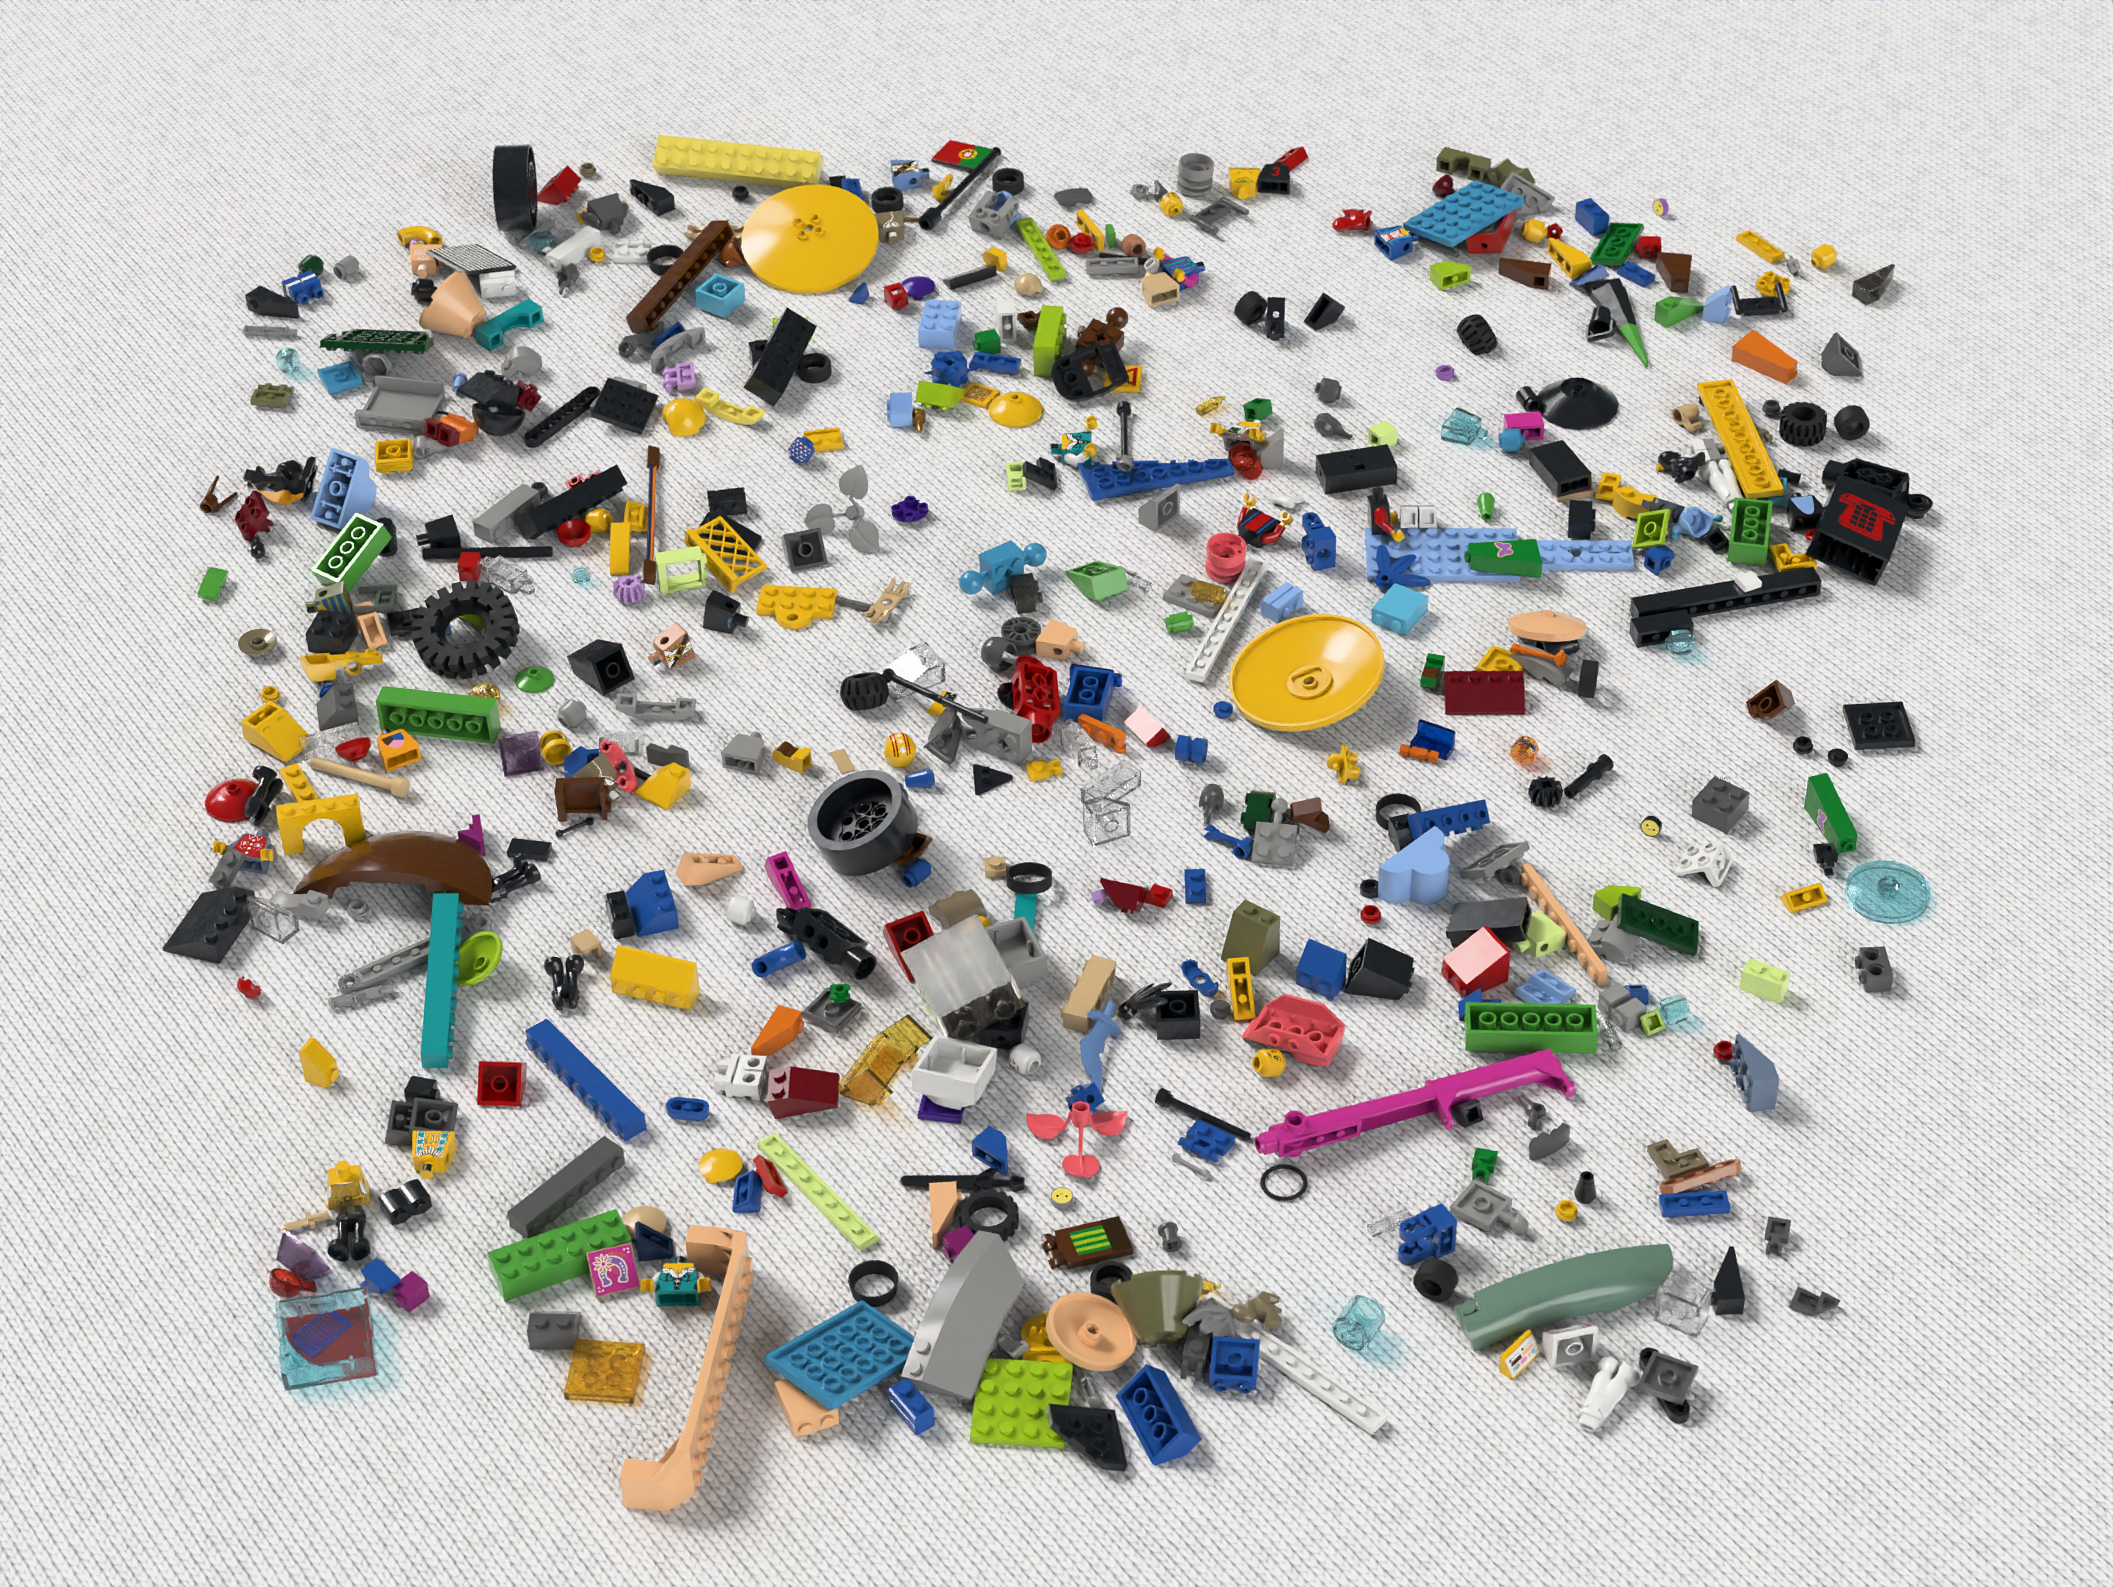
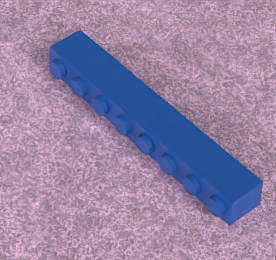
[525,1019,647,1142]

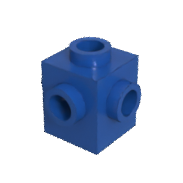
[1065,1082,1105,1115]

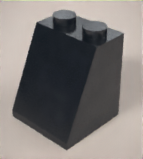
[567,639,635,696]
[1344,937,1415,1000]

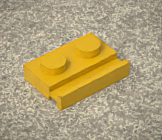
[804,427,843,452]
[623,500,648,534]

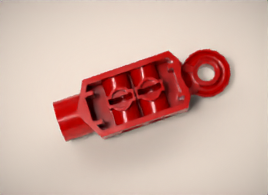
[1012,655,1060,743]

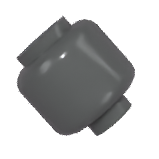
[1314,378,1342,403]

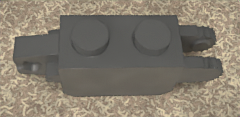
[1180,1321,1213,1382]

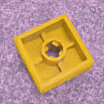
[375,439,413,474]

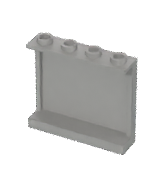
[354,375,446,435]

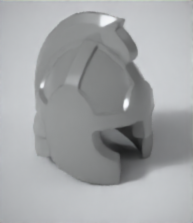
[362,352,396,383]

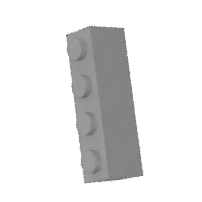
[473,484,541,544]

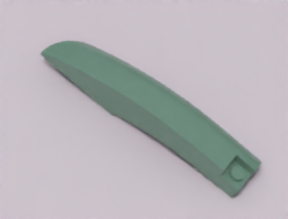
[1454,1244,1673,1352]

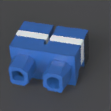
[282,270,324,305]

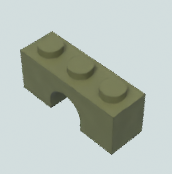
[1436,147,1491,183]

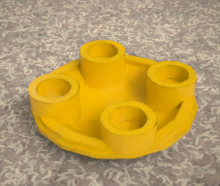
[1755,271,1791,297]
[699,1148,743,1184]

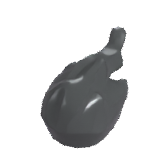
[557,263,580,295]
[1314,413,1353,438]
[1199,784,1224,824]

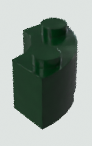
[1240,790,1276,830]

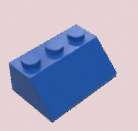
[625,869,679,937]

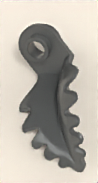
[618,321,665,358]

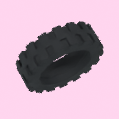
[959,1189,1019,1242]

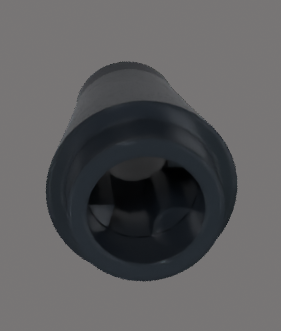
[1574,1171,1597,1204]

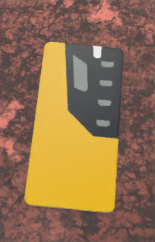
[926,691,957,717]

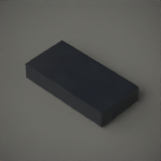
[507,838,552,861]

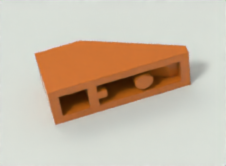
[751,1005,805,1057]

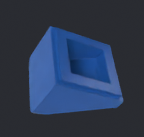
[1624,984,1649,1006]

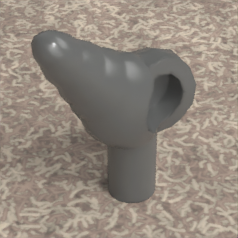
[1154,180,1168,202]
[1518,1095,1546,1128]

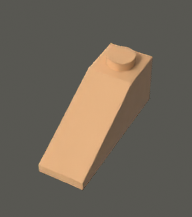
[675,853,744,886]
[929,1181,962,1249]

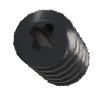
[376,517,398,557]

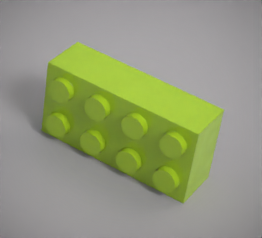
[1033,305,1067,377]

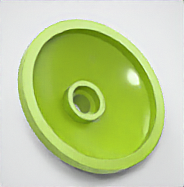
[455,931,503,986]

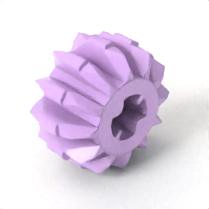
[613,574,645,605]

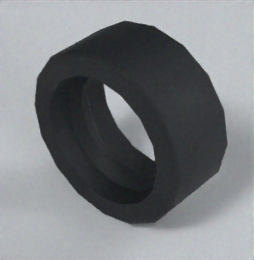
[992,168,1024,196]
[871,187,903,213]
[798,353,832,384]
[1578,659,1599,698]
[1090,1261,1133,1305]

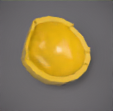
[661,398,707,437]

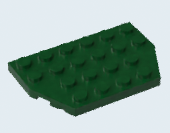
[320,329,434,354]

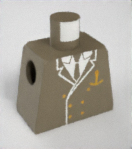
[874,210,904,244]
[573,753,621,803]

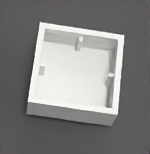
[912,1034,997,1110]

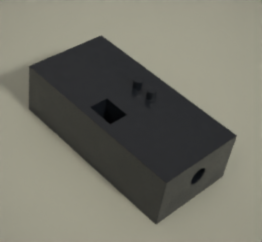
[1316,444,1397,495]

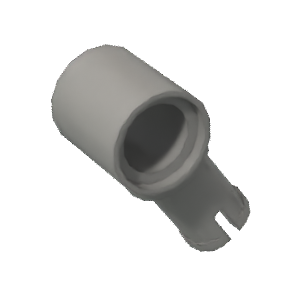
[413,436,449,460]

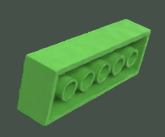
[376,686,501,744]
[1464,1002,1598,1054]
[487,1209,633,1302]

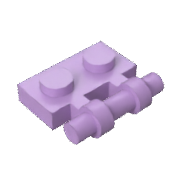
[662,362,696,393]

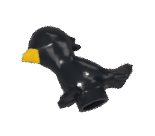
[1656,451,1705,484]

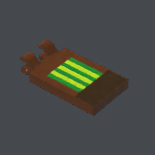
[1041,1216,1133,1269]

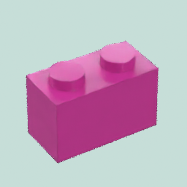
[1503,412,1544,441]

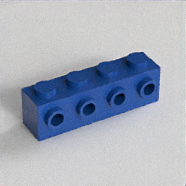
[1407,799,1490,839]

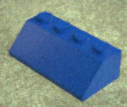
[1116,1364,1202,1466]

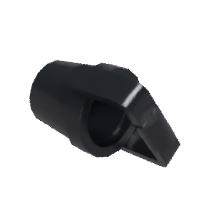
[1585,306,1615,342]

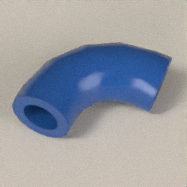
[752,940,806,978]

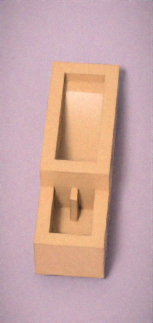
[352,601,388,649]

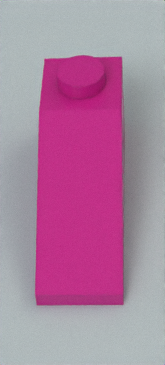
[764,851,811,911]

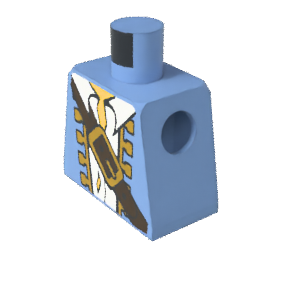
[890,160,930,191]

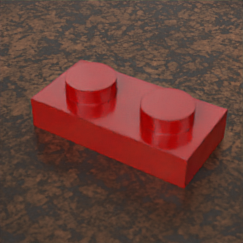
[753,1155,788,1198]

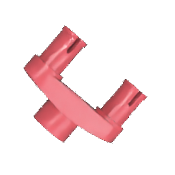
[599,740,638,793]

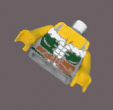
[1210,420,1267,454]

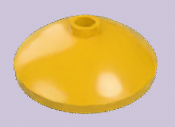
[988,391,1043,428]

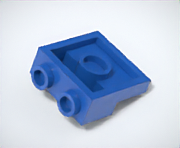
[1209,1336,1260,1394]

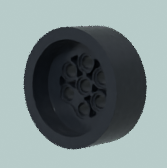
[493,144,538,231]
[807,770,918,876]

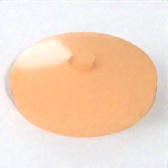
[1508,610,1586,642]
[1046,1292,1137,1371]

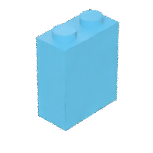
[1371,583,1429,636]

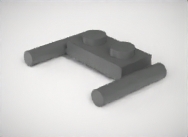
[1189,197,1249,234]
[354,585,398,614]

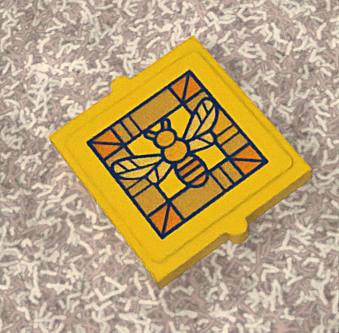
[959,381,1000,409]

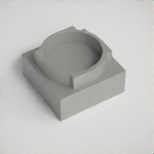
[965,916,1047,991]

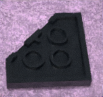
[1046,1404,1128,1471]

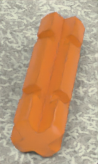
[1399,744,1439,763]

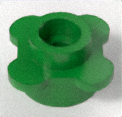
[829,984,850,1003]

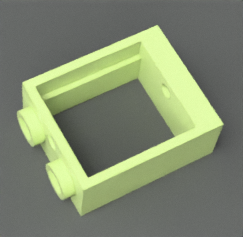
[655,546,708,594]

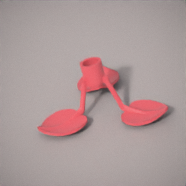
[1026,1101,1128,1178]

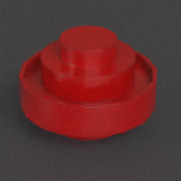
[1069,233,1095,254]

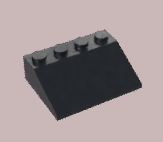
[163,886,258,964]

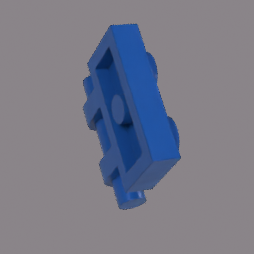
[1178,1119,1236,1163]

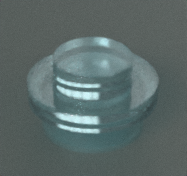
[572,567,591,585]

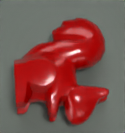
[1332,209,1373,231]

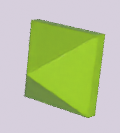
[1639,1008,1666,1037]

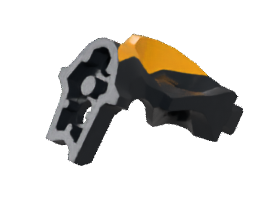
[243,457,318,505]

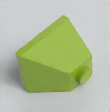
[1632,509,1670,549]

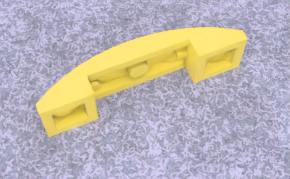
[695,388,765,425]

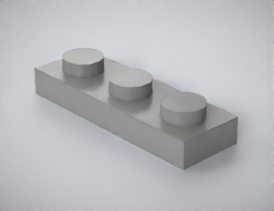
[1086,257,1138,275]

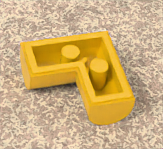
[1768,543,1817,572]

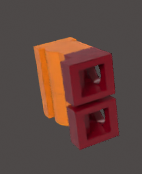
[424,413,479,447]

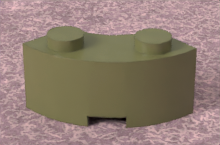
[1486,158,1536,187]

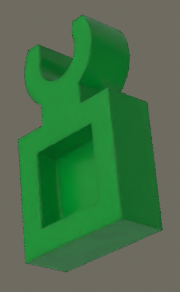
[1472,1147,1498,1184]

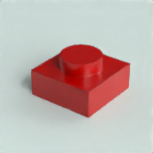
[1145,884,1173,908]

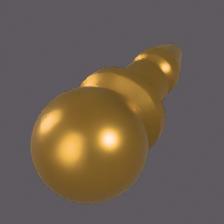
[912,409,925,433]

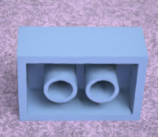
[918,299,962,350]

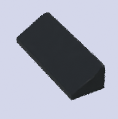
[943,265,997,290]

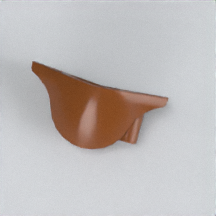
[718,236,745,268]

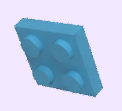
[317,361,363,394]

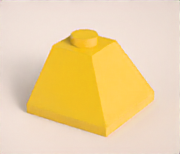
[634,762,691,811]

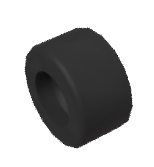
[1234,291,1267,325]
[1833,405,1870,441]
[1413,1258,1459,1302]

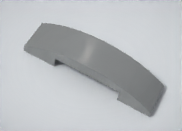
[650,327,706,374]
[616,693,696,721]

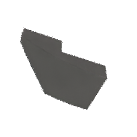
[1788,1286,1840,1316]

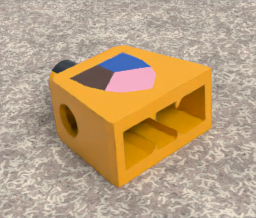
[377,729,421,772]

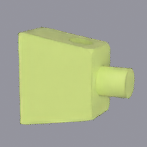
[1513,910,1566,958]

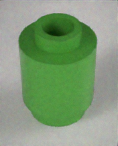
[1165,611,1194,634]

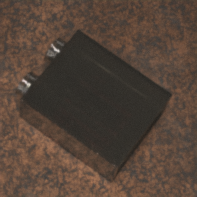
[900,914,1026,1041]

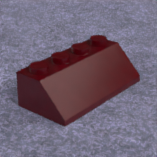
[1443,670,1525,715]

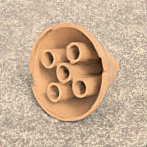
[419,270,487,340]

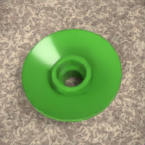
[515,666,554,693]

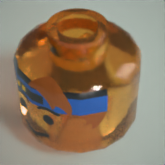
[1510,736,1539,765]

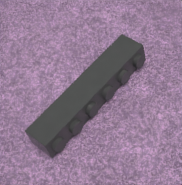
[507,1136,625,1239]

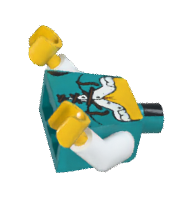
[1051,415,1098,467]
[640,1256,712,1307]

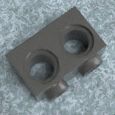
[1855,946,1893,993]

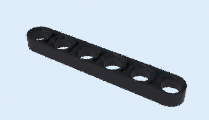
[524,386,601,448]

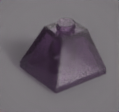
[498,731,544,777]

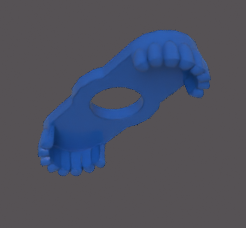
[1181,959,1219,997]

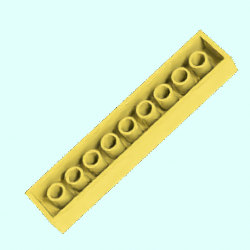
[652,135,824,188]

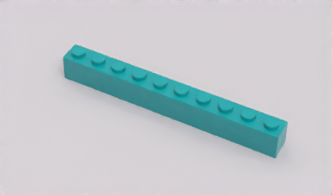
[421,893,464,1068]

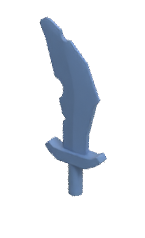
[1080,1002,1121,1091]

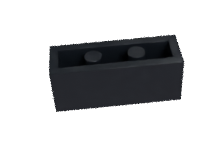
[1629,609,1694,648]

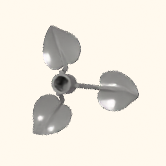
[805,465,880,553]

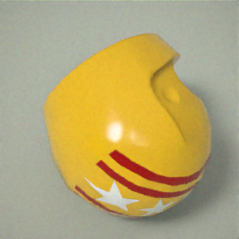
[884,732,916,768]

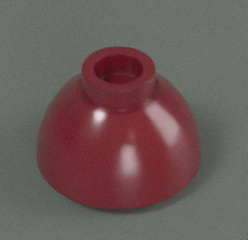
[1432,174,1455,196]

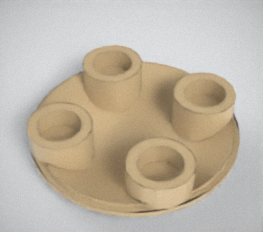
[622,1206,666,1242]

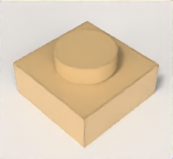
[984,857,1006,878]

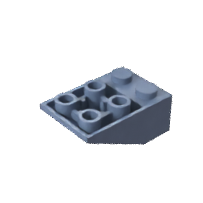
[1730,1034,1779,1112]

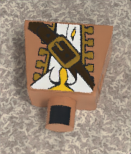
[648,622,695,669]

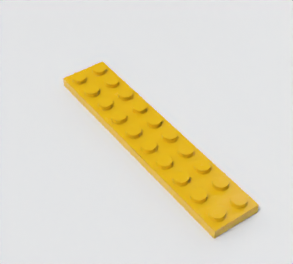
[1697,379,1784,499]

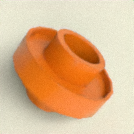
[1046,224,1071,250]

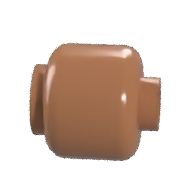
[1121,234,1146,257]

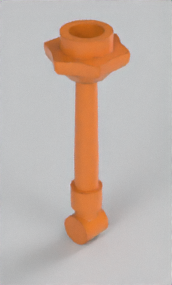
[1510,643,1568,669]

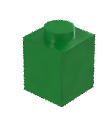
[973,329,1001,354]

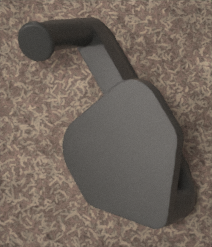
[923,707,963,764]

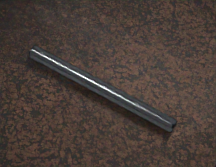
[422,546,553,560]

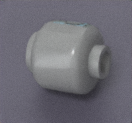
[557,699,587,728]

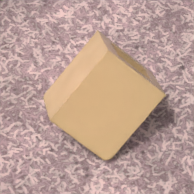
[570,929,603,958]

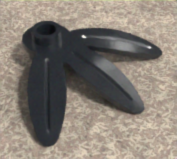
[1117,982,1172,1021]

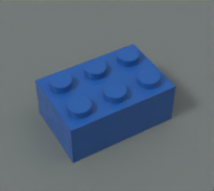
[1064,667,1114,724]

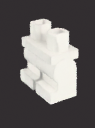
[714,1054,769,1101]

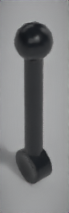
[555,817,594,837]

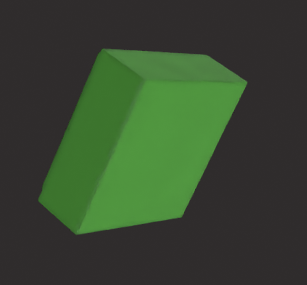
[1105,224,1116,248]

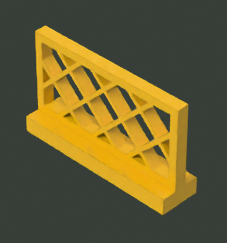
[684,516,767,593]

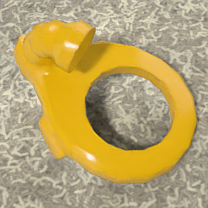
[932,174,953,201]

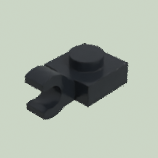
[1813,843,1838,876]

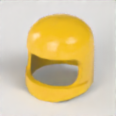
[539,730,572,765]

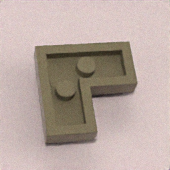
[1647,1139,1709,1179]

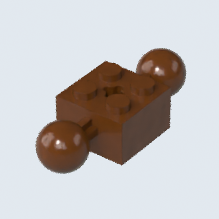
[1076,307,1129,378]

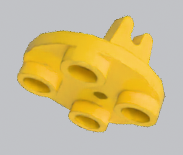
[1021,1310,1054,1348]

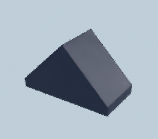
[635,1221,674,1262]

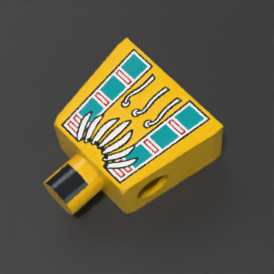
[412,1131,457,1179]

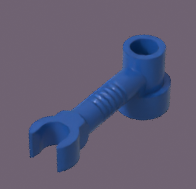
[1203,824,1254,859]

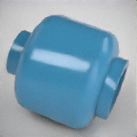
[1499,428,1525,452]

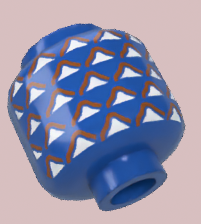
[788,436,815,464]

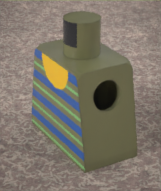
[306,581,353,615]

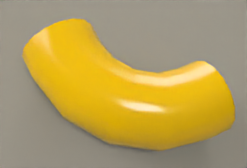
[397,226,443,246]

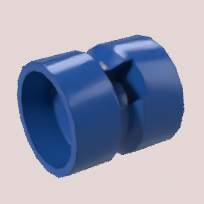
[1175,735,1208,765]

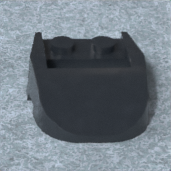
[1051,340,1129,402]

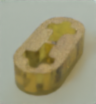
[1191,581,1226,604]

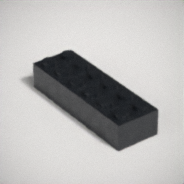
[743,307,817,407]
[514,464,628,540]

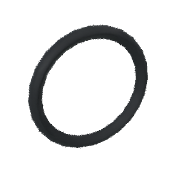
[1260,1164,1308,1201]

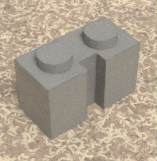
[1598,983,1647,1033]

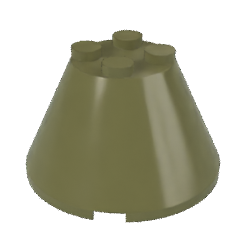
[1111,1270,1204,1348]

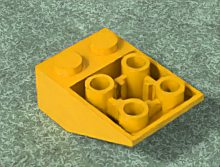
[241,701,314,763]

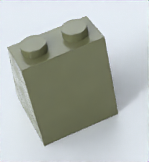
[1221,899,1280,977]

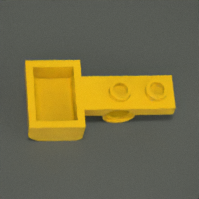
[300,649,383,682]

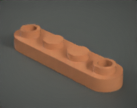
[1659,1159,1742,1194]

